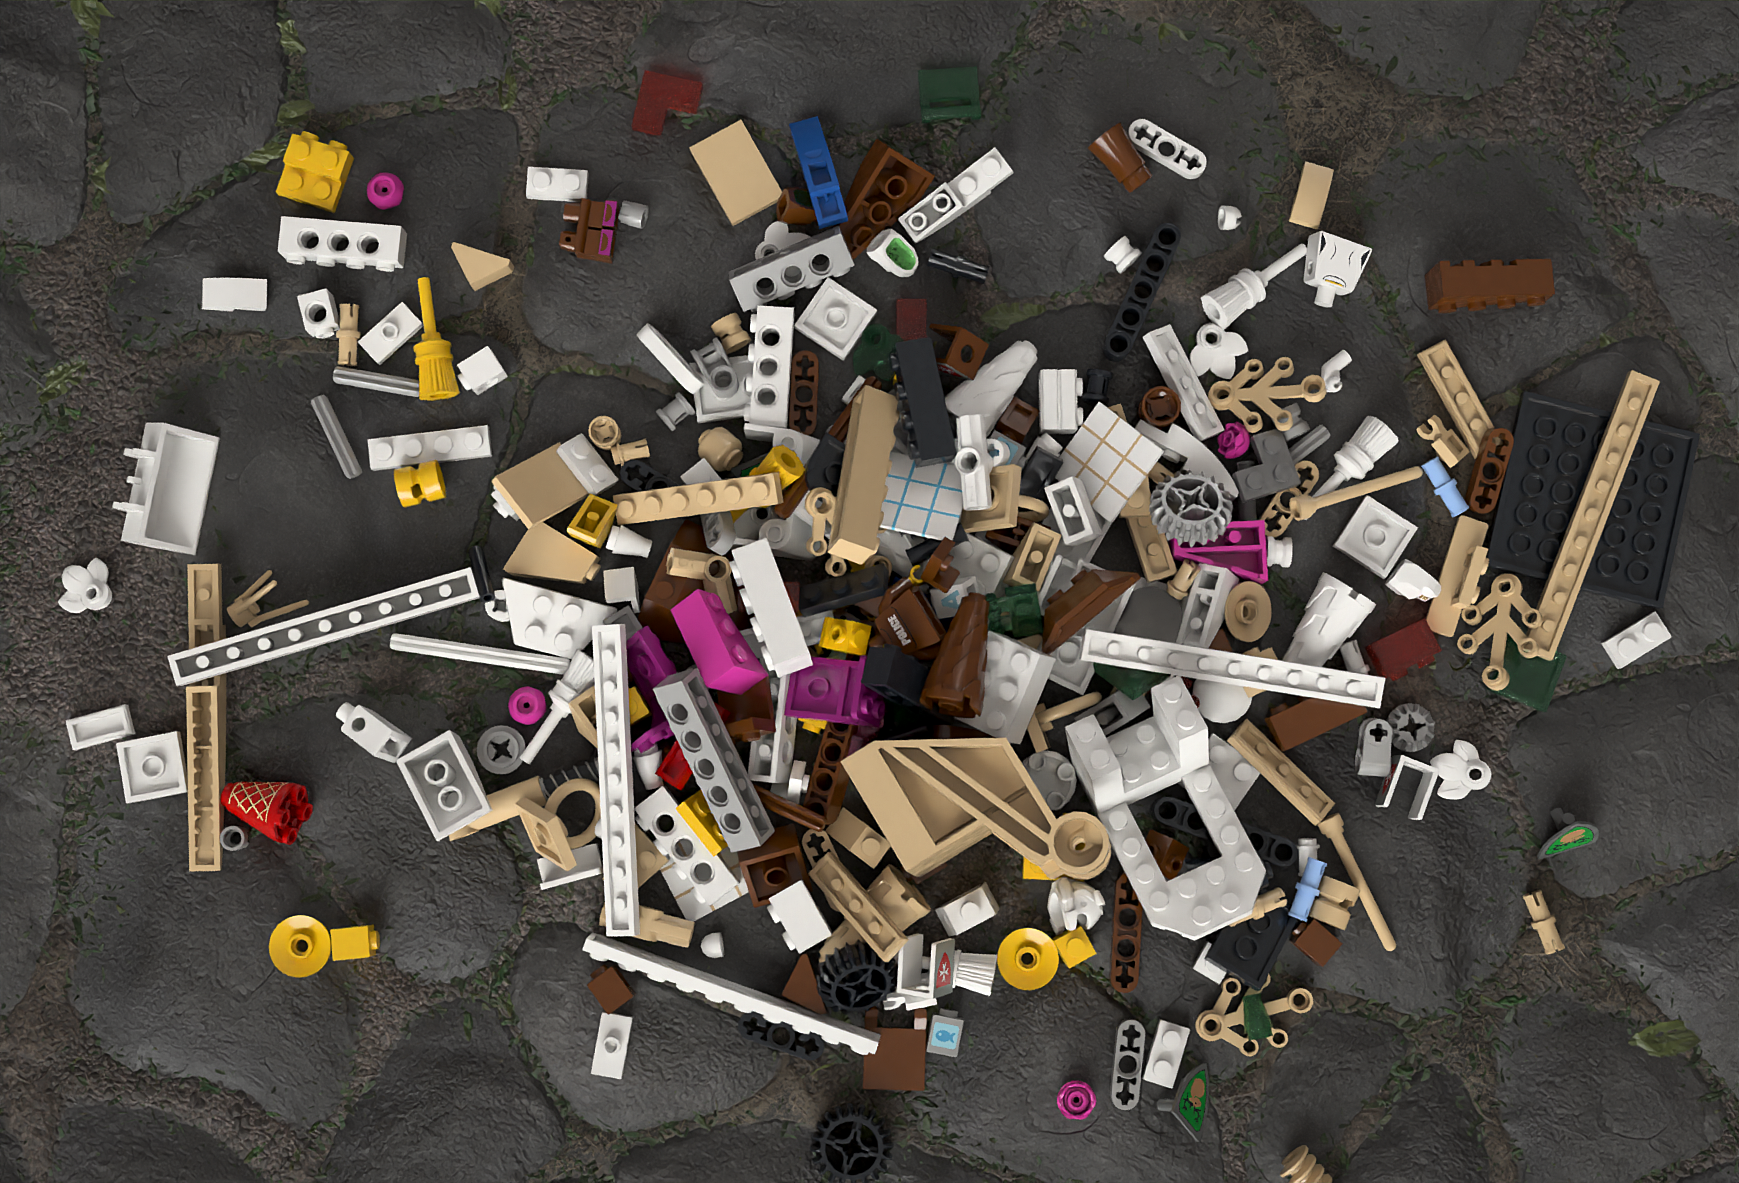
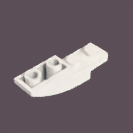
[898,147,1014,243]
[1135,419,1239,501]

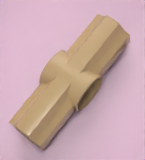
[599,902,695,948]

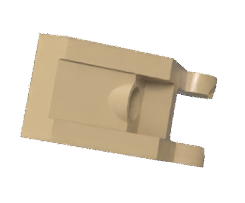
[840,737,1111,880]

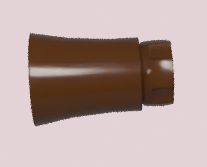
[1087,122,1152,193]

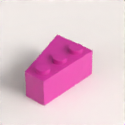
[1169,520,1268,584]
[671,589,768,695]

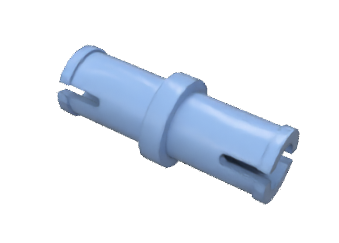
[1421,456,1469,517]
[1288,857,1327,922]

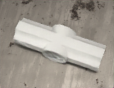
[955,414,993,511]

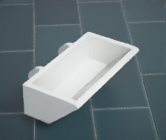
[112,423,220,555]

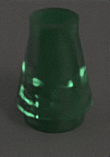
[1242,993,1274,1041]

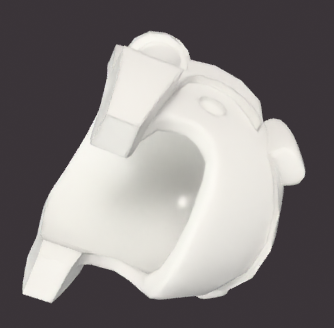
[1047,877,1105,935]

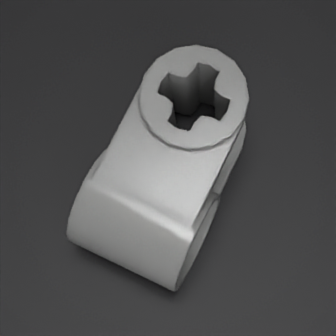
[690,337,739,398]
[1355,718,1392,777]

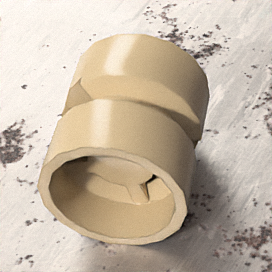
[1308,875,1360,930]

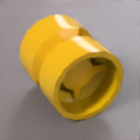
[394,460,446,508]

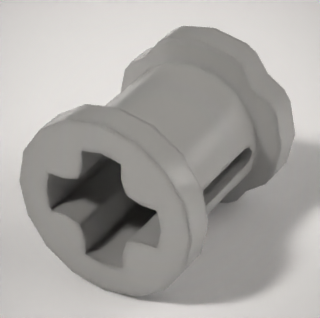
[656,392,696,431]

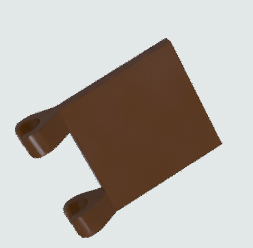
[863,1006,927,1091]

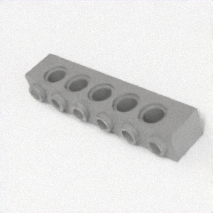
[653,668,775,853]

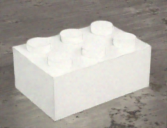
[954,631,1056,744]

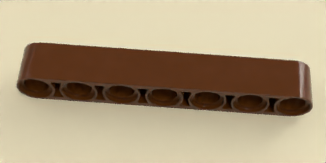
[803,620,879,826]

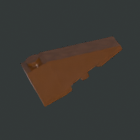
[833,139,935,259]

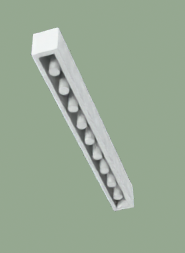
[167,567,480,686]

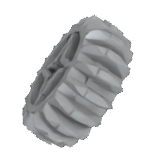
[1149,470,1233,548]

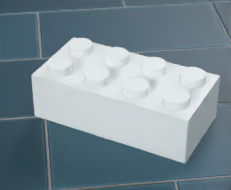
[729,538,813,678]

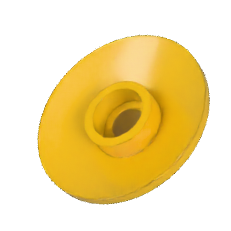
[269,915,331,978]
[997,928,1059,990]

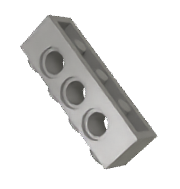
[728,225,855,312]

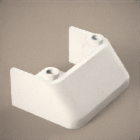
[730,423,820,560]

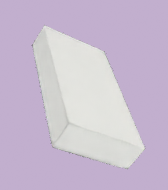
[66,704,135,750]

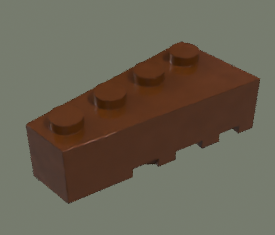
[1425,259,1555,313]

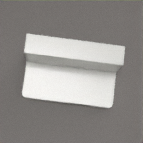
[537,843,604,890]

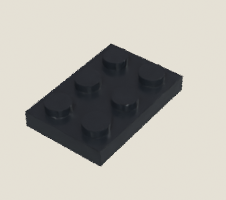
[1204,888,1297,991]

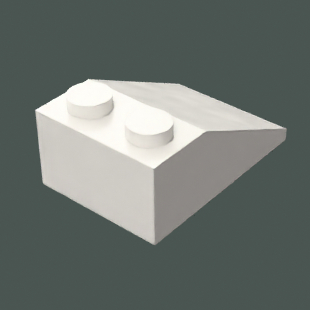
[396,730,492,841]

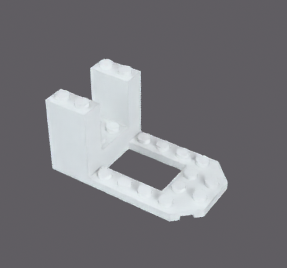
[1065,675,1266,940]

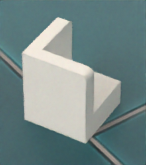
[603,567,640,613]

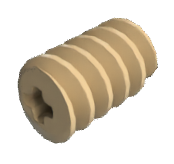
[1279,1145,1332,1183]

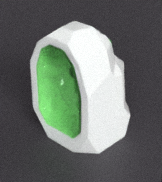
[867,229,918,277]

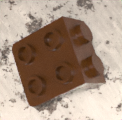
[717,675,776,746]

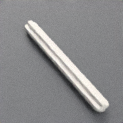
[390,633,570,675]

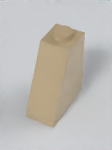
[503,522,601,584]

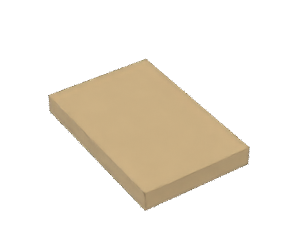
[689,120,782,226]
[491,442,589,529]

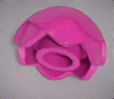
[367,172,404,210]
[1218,422,1250,459]
[508,686,546,725]
[1057,1081,1096,1119]

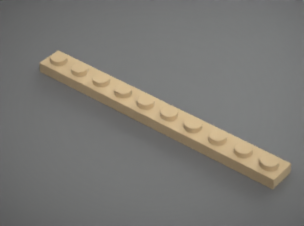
[1524,370,1660,661]

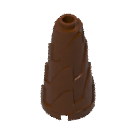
[919,592,990,718]

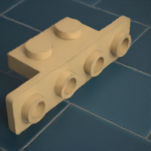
[1423,515,1489,637]

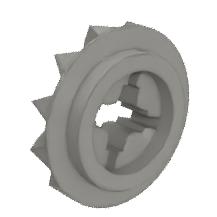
[1387,703,1435,752]
[477,725,526,774]

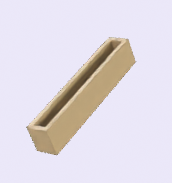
[828,385,900,565]

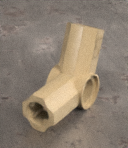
[666,548,738,614]

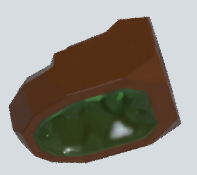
[776,187,817,226]

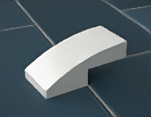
[202,278,267,311]

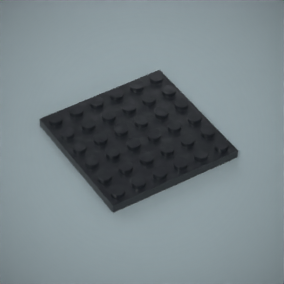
[1486,391,1700,609]

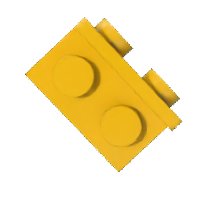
[675,789,728,857]

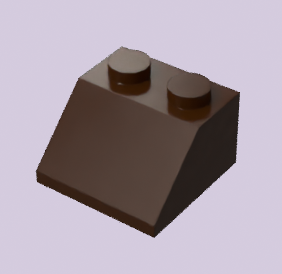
[737,823,813,908]

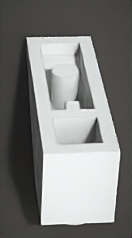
[1176,563,1239,648]

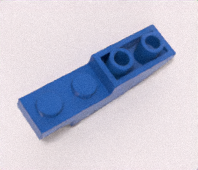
[789,116,848,229]

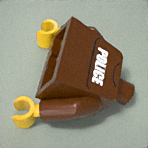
[868,565,947,662]

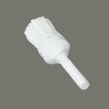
[1201,244,1307,329]
[1304,416,1398,520]
[520,649,595,764]
[893,949,997,996]

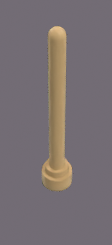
[1289,466,1423,521]
[1317,813,1396,951]

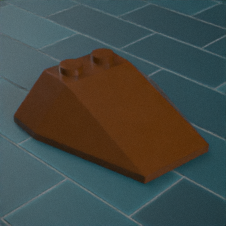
[637,520,755,644]

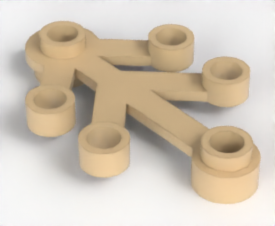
[1208,357,1327,433]
[805,487,892,577]
[1457,574,1543,691]
[1195,975,1313,1056]

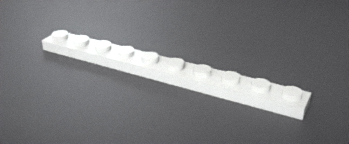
[592,624,640,936]
[1079,628,1385,708]
[583,932,881,1055]

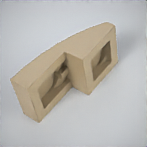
[1289,161,1334,229]

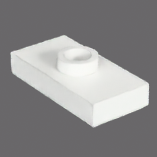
[358,302,423,365]
[591,1011,633,1079]

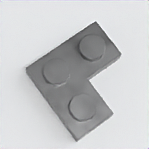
[1232,428,1301,503]

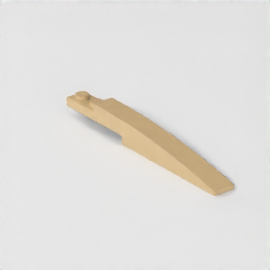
[186,564,226,871]

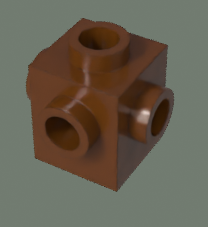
[1145,829,1189,880]

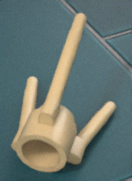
[227,570,309,627]

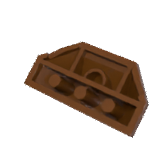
[1041,569,1141,655]

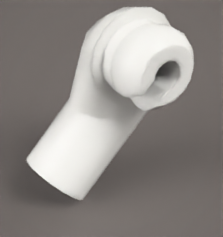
[1321,350,1352,393]

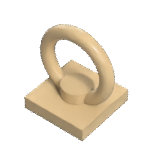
[961,464,1049,533]
[1027,692,1102,753]
[515,778,601,871]

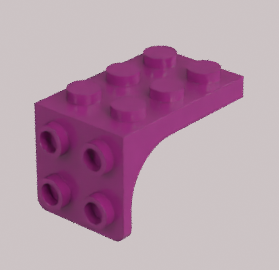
[626,626,677,753]
[784,655,885,728]

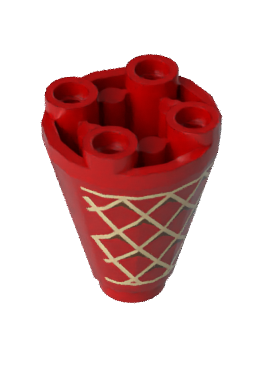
[220,782,313,845]

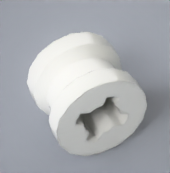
[1104,236,1142,274]
[1266,536,1293,568]
[485,590,510,622]

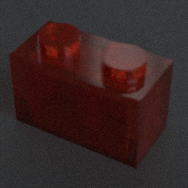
[1365,618,1442,681]

